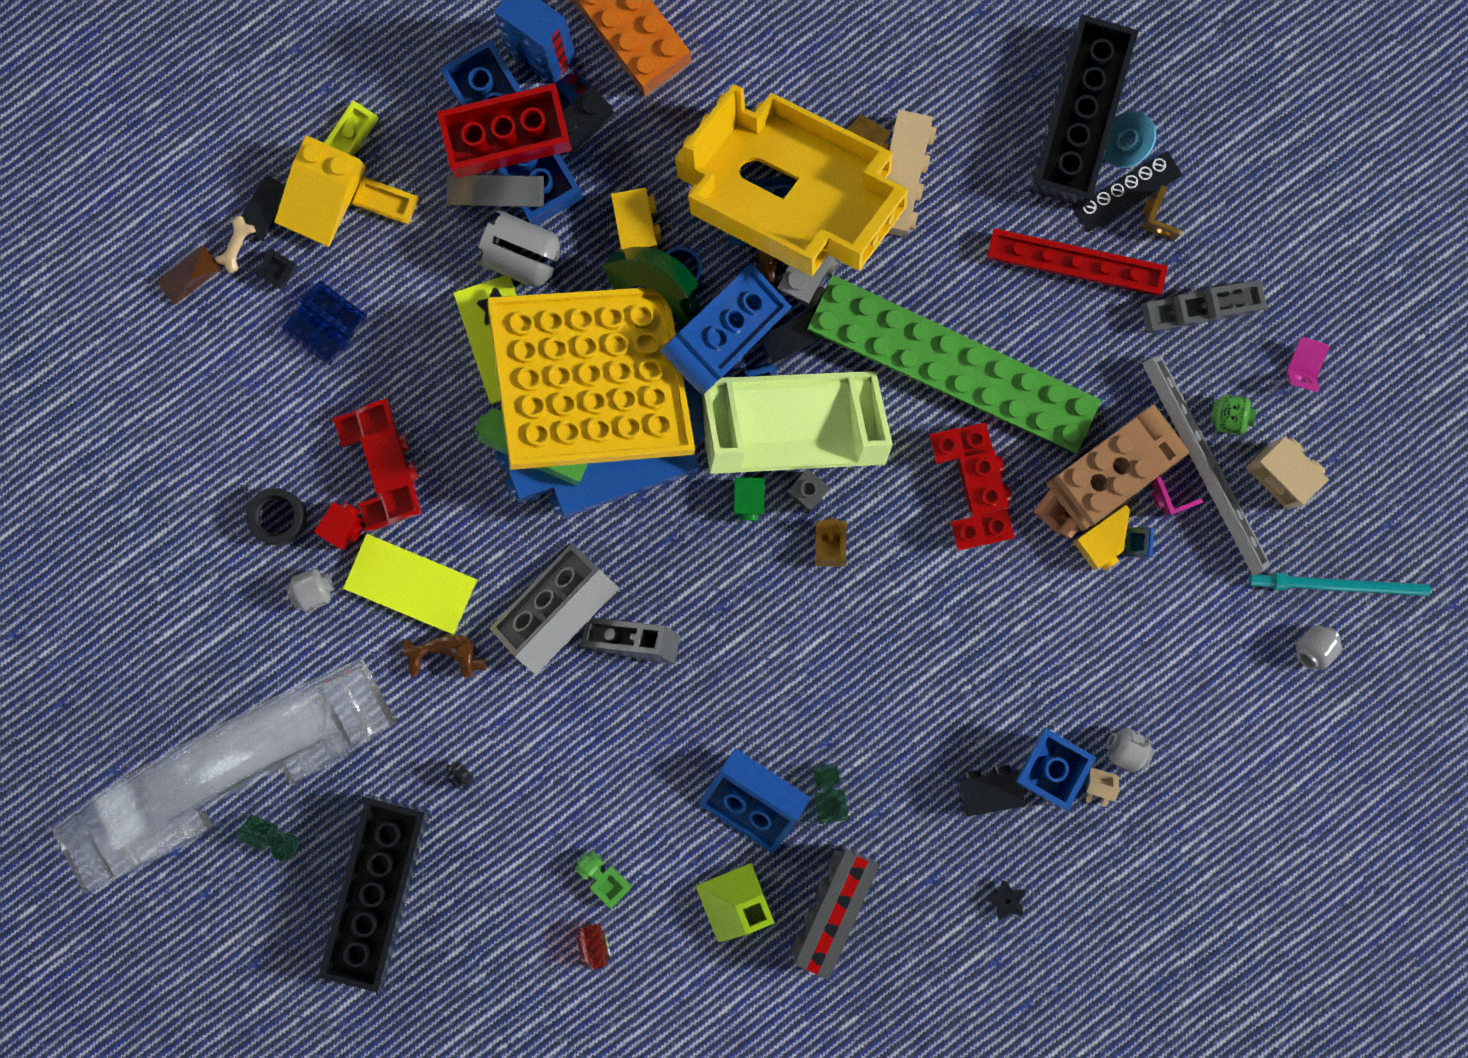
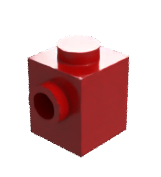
[314,501,364,550]

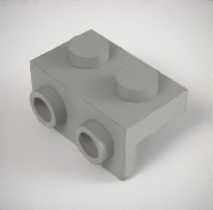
[777,255,839,309]

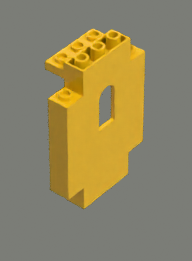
[675,84,908,277]

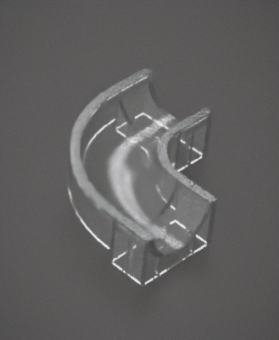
[51,658,397,894]

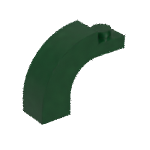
[602,247,701,329]

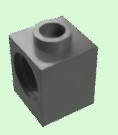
[787,469,830,513]

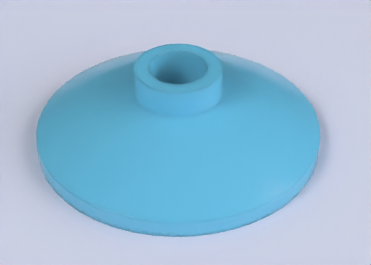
[1104,111,1156,168]

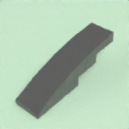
[447,175,544,207]
[1141,280,1267,333]

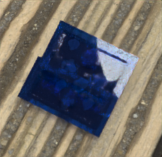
[282,280,367,366]

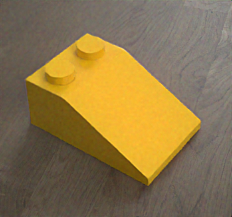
[274,135,366,247]

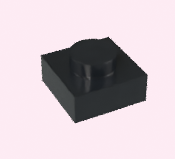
[255,249,298,291]

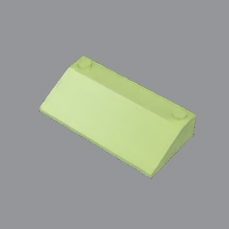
[702,371,893,474]

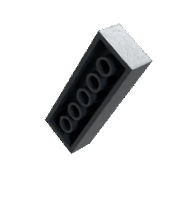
[1029,14,1139,208]
[318,795,430,993]

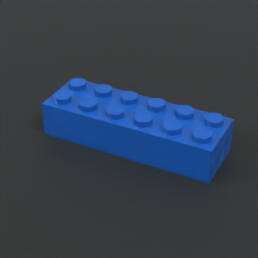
[439,39,583,225]

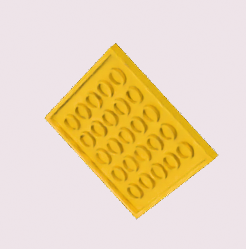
[487,287,695,470]

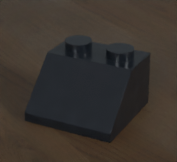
[557,73,614,155]

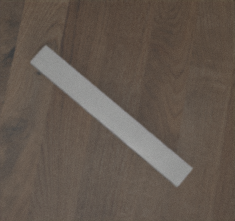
[1142,355,1270,576]

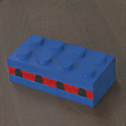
[494,0,576,83]

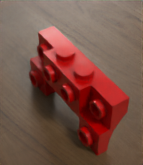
[332,398,423,533]
[928,422,1015,551]

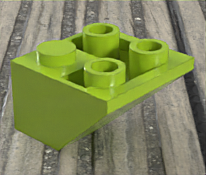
[695,863,775,943]

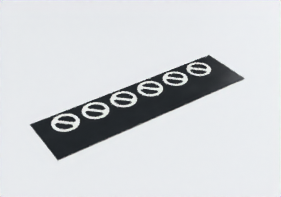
[1073,151,1183,232]

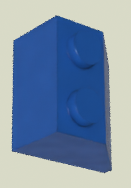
[1015,728,1096,811]

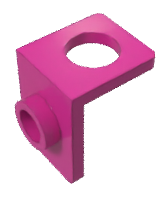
[1286,337,1329,392]
[1151,476,1203,517]

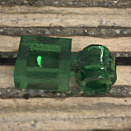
[814,763,849,824]
[236,814,298,860]

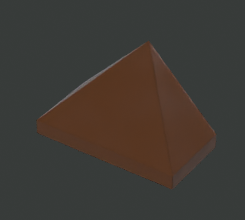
[156,246,222,305]

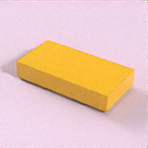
[352,176,419,225]

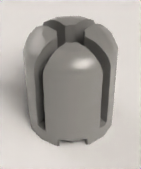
[476,209,560,287]

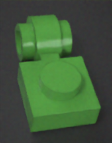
[575,850,633,909]

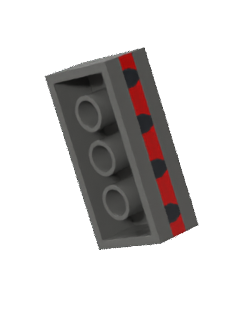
[791,846,879,980]

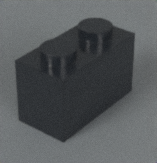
[956,765,1026,817]

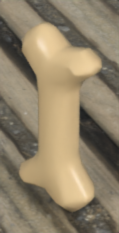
[215,216,256,273]

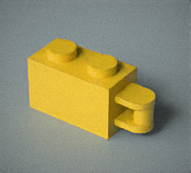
[611,187,662,250]

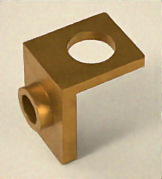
[1142,185,1182,241]

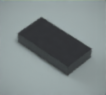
[241,174,285,241]

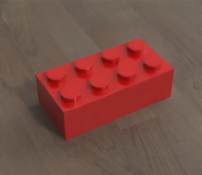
[437,83,572,179]

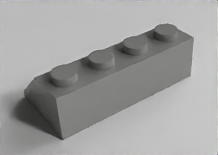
[489,543,619,675]

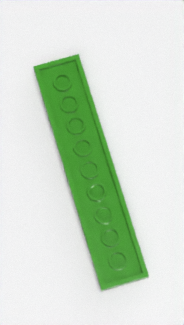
[807,275,1101,454]

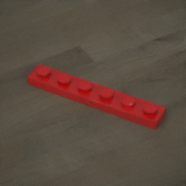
[986,228,1168,297]

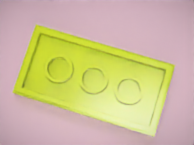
[454,276,517,405]
[343,534,477,635]

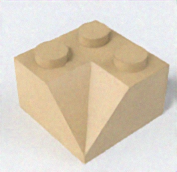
[1245,436,1329,510]

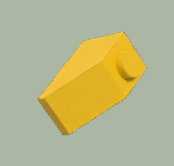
[1073,505,1130,571]

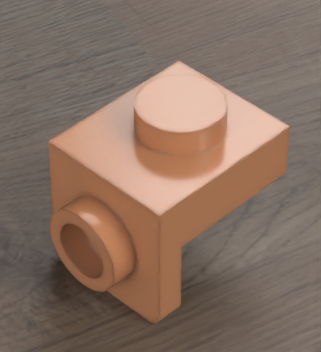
[1033,489,1081,539]

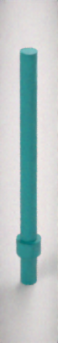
[1249,572,1431,596]

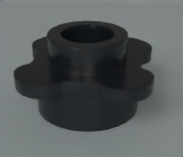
[445,761,473,790]

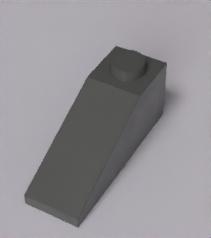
[580,617,681,664]

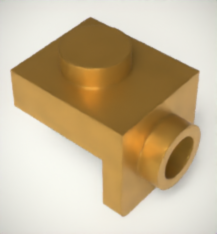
[815,518,847,567]

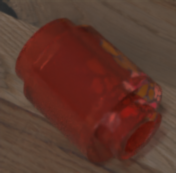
[576,923,612,970]

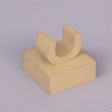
[1086,767,1119,807]

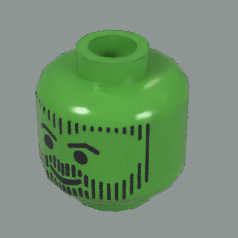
[1211,394,1257,435]

